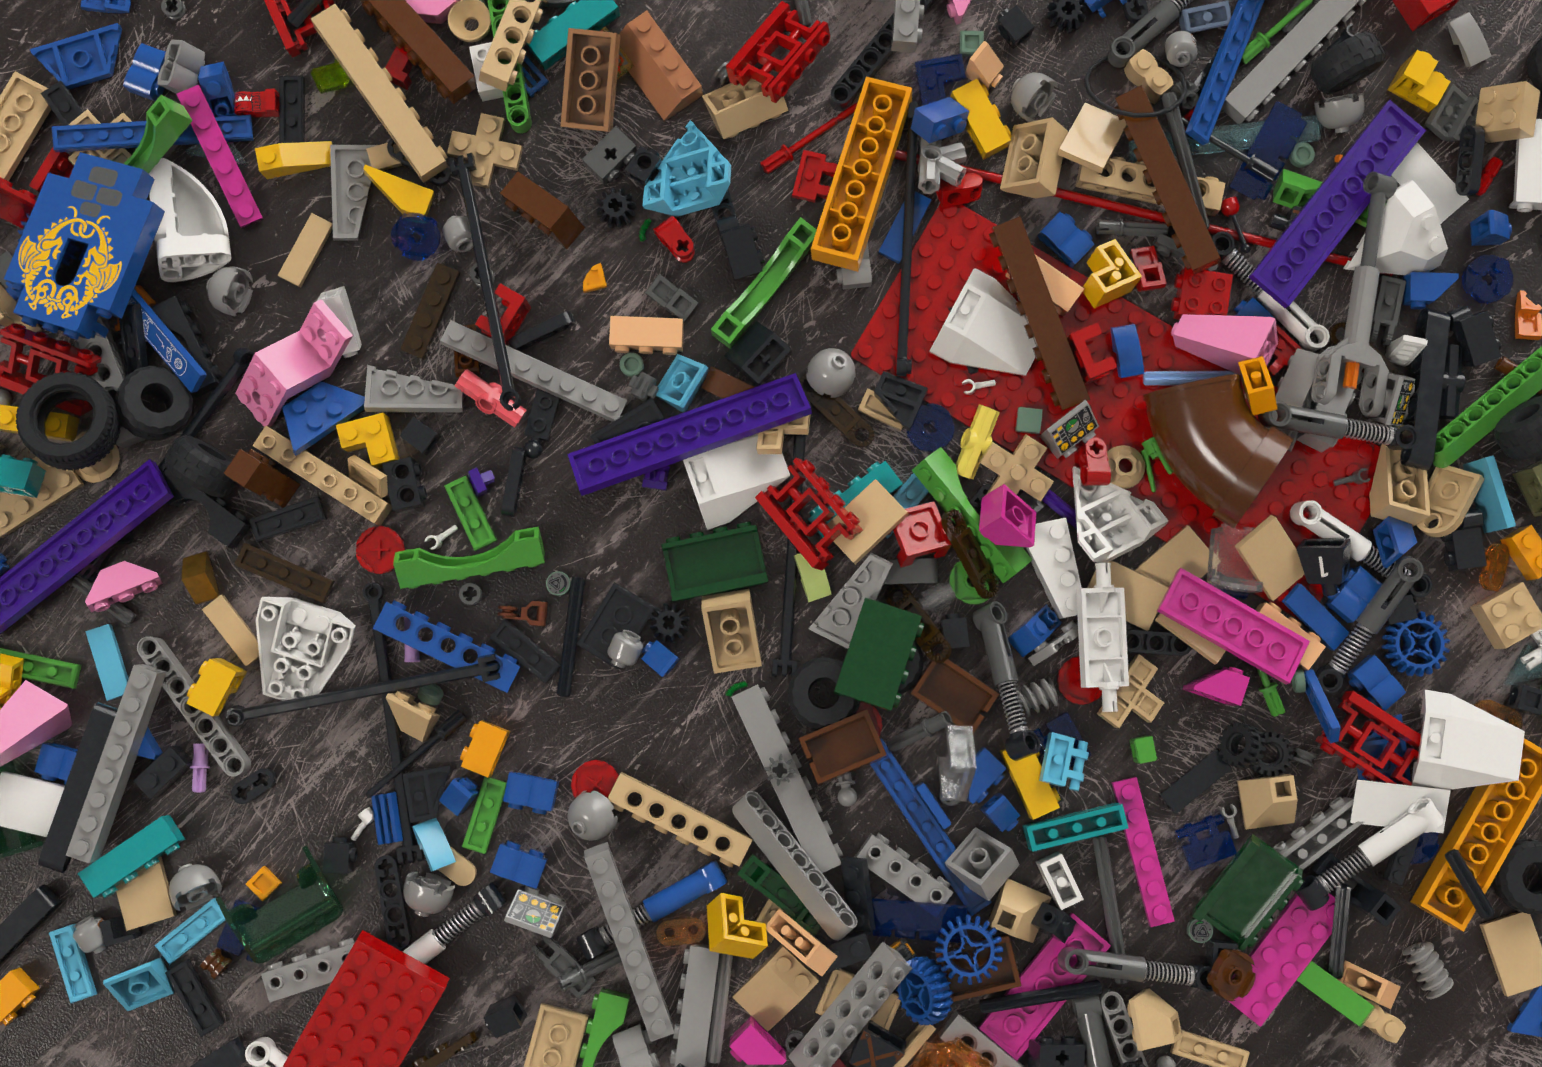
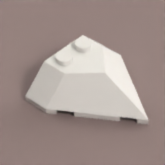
[1343,180,1448,275]
[1072,466,1168,563]

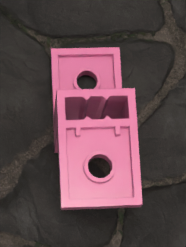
[235,300,353,427]

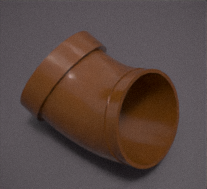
[1143,374,1294,529]

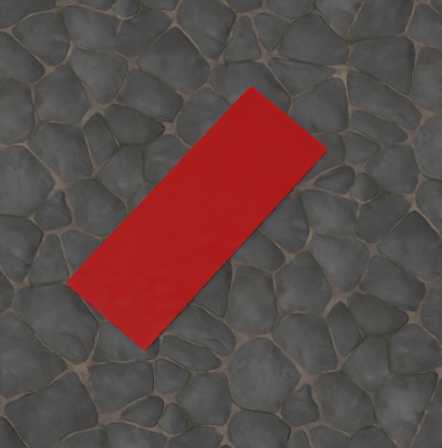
[851,204,1381,622]

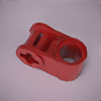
[653,215,695,263]
[1078,437,1111,486]

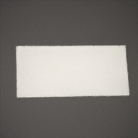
[1391,142,1469,224]
[1350,780,1451,833]

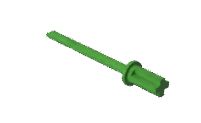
[1241,0,1313,65]
[1257,669,1286,717]

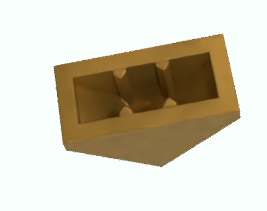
[182,551,220,604]

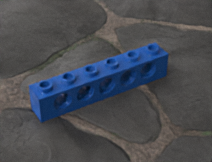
[373,600,520,693]

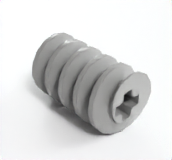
[1016,677,1058,717]
[1402,942,1454,1000]

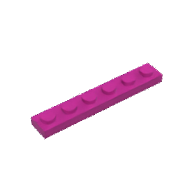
[177,85,263,228]
[1111,777,1175,927]

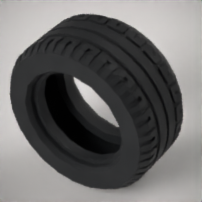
[16,372,121,470]

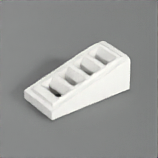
[1385,335,1428,366]

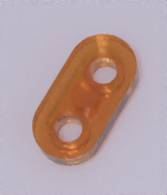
[1479,543,1509,591]
[1474,699,1523,729]
[656,917,706,946]

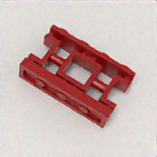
[264,0,335,58]
[726,1,830,103]
[0,323,102,416]
[755,458,863,571]
[1315,691,1421,786]

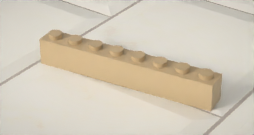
[311,4,448,183]

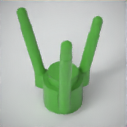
[1141,437,1173,493]

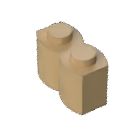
[1124,49,1174,104]
[1361,996,1406,1043]

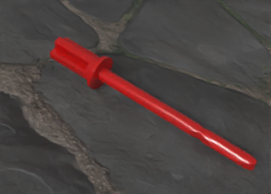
[760,102,858,174]

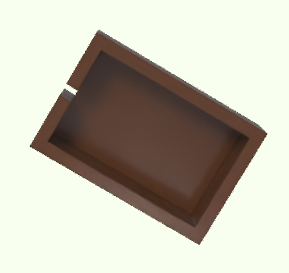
[908,653,999,735]
[799,709,887,786]
[936,934,1022,1002]

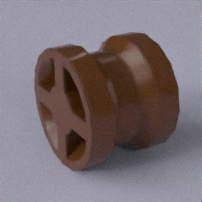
[200,948,232,980]

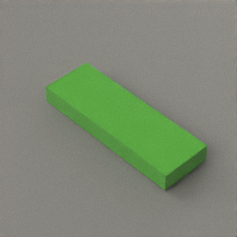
[444,476,497,551]
[462,777,507,854]
[1297,961,1375,1028]

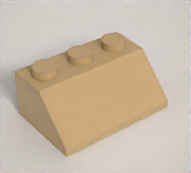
[702,73,788,139]
[1000,117,1068,199]

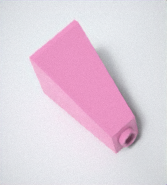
[1171,314,1278,375]
[0,680,72,767]

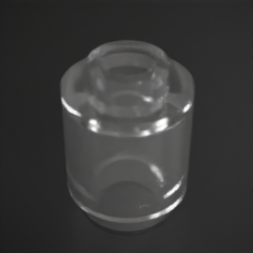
[919,581,957,614]

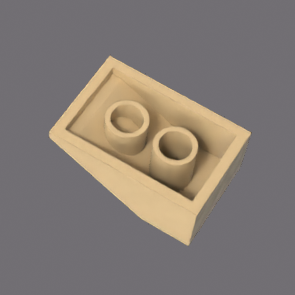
[1370,444,1430,527]
[701,589,762,674]
[732,944,819,1031]

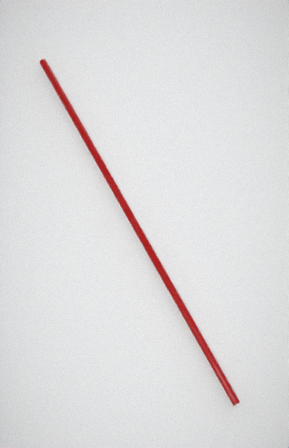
[894,150,1393,277]

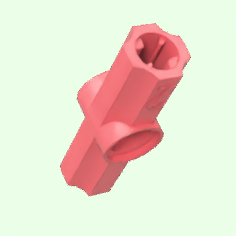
[455,369,527,428]

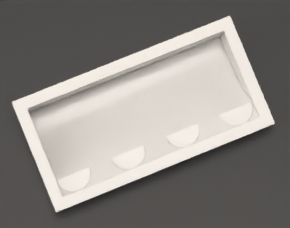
[0,771,65,837]

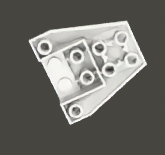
[929,268,1036,376]
[683,434,790,530]
[256,597,356,709]
[1411,690,1525,790]

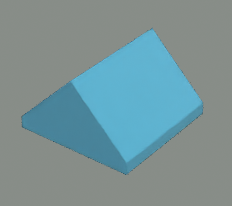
[656,354,709,413]
[103,957,174,1011]

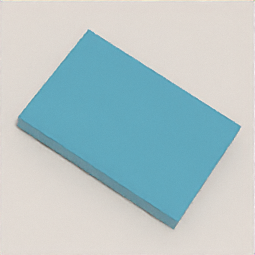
[1463,455,1516,534]

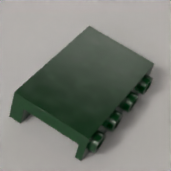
[661,522,768,602]
[834,597,924,712]
[1192,834,1304,952]

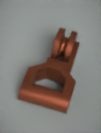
[498,601,548,626]

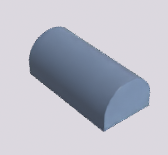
[1179,0,1231,33]

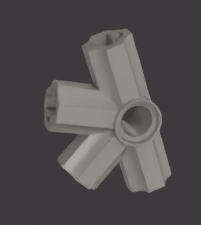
[918,137,967,194]

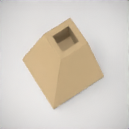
[386,691,441,742]
[1237,774,1298,830]
[988,878,1052,943]
[1127,988,1182,1051]

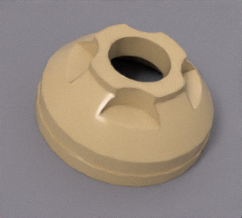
[448,0,491,42]
[1107,445,1145,489]

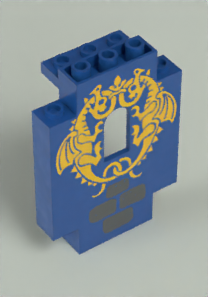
[4,152,165,340]

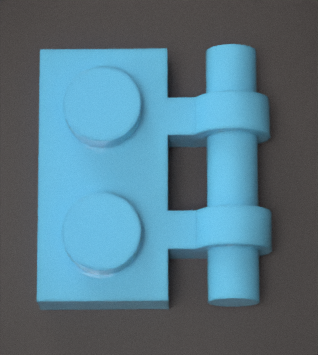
[1039,732,1089,791]

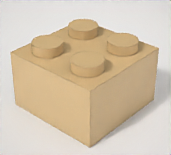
[1475,81,1540,143]
[1470,582,1542,649]

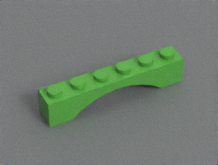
[124,95,193,174]
[1273,169,1386,227]
[711,217,817,349]
[912,447,1032,583]
[393,526,545,589]
[580,988,631,1067]

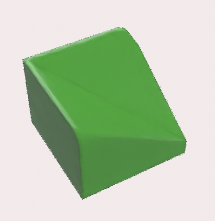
[1129,736,1157,764]

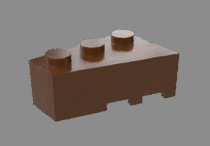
[500,172,585,249]
[223,449,301,508]

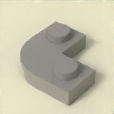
[1028,620,1078,666]

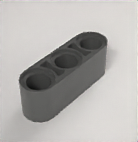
[883,558,939,586]

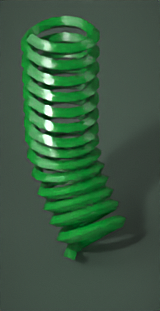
[639,219,652,241]
[725,680,748,697]

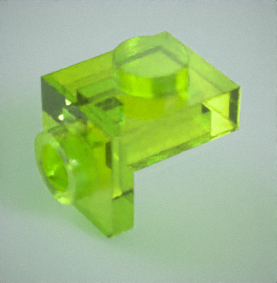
[311,59,350,94]

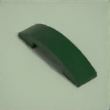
[737,854,821,936]

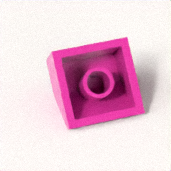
[979,484,1036,548]
[1182,667,1250,706]
[729,1016,787,1065]

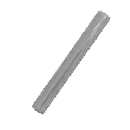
[707,953,733,1064]

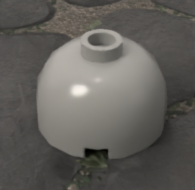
[1011,72,1058,122]
[1314,93,1365,133]
[206,266,253,317]
[806,348,856,398]
[567,790,618,841]
[169,864,222,911]
[403,872,455,917]

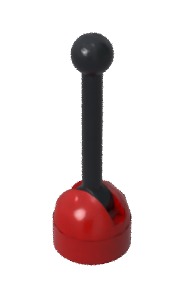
[1220,197,1251,253]

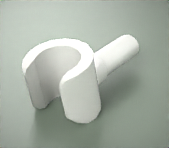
[962,379,996,395]
[425,525,458,550]
[351,807,374,841]

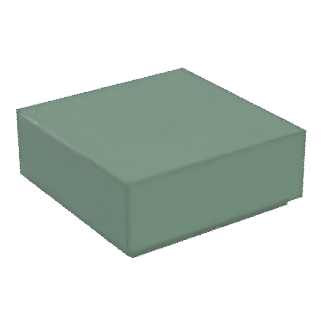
[959,31,984,57]
[1015,407,1043,434]

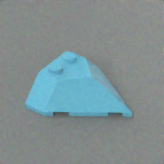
[643,120,731,217]

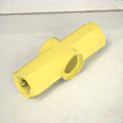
[956,404,1000,480]

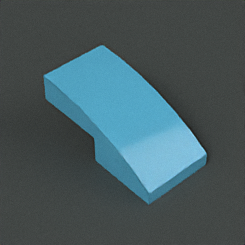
[412,817,456,872]

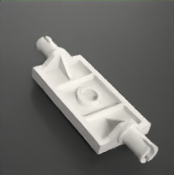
[1076,563,1129,712]

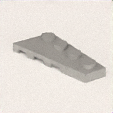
[330,145,377,241]
[364,365,464,412]
[809,553,893,649]

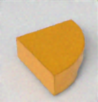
[583,263,607,293]

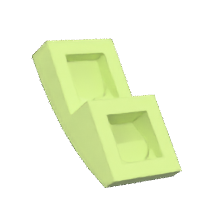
[794,548,832,603]

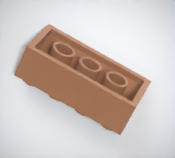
[619,10,703,122]

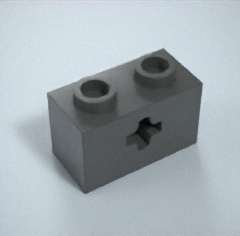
[582,126,637,185]

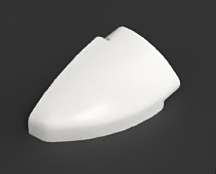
[149,158,231,282]

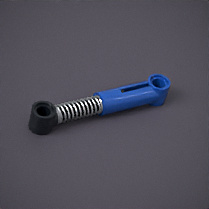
[576,860,728,960]

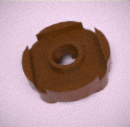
[1207,949,1256,1001]

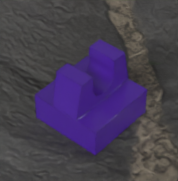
[642,466,670,491]
[468,468,495,498]

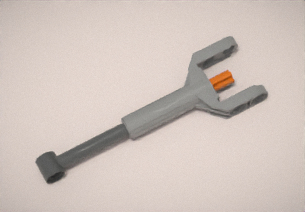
[1311,171,1397,418]

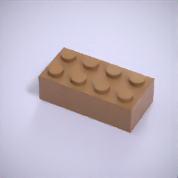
[560,28,621,132]

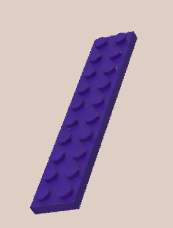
[1248,100,1426,308]
[568,373,812,496]
[0,459,174,634]

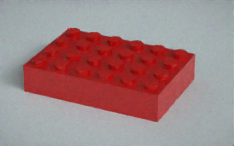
[283,930,450,1067]

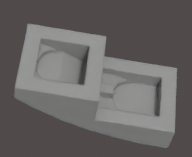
[1447,12,1491,67]

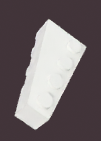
[1024,518,1082,619]

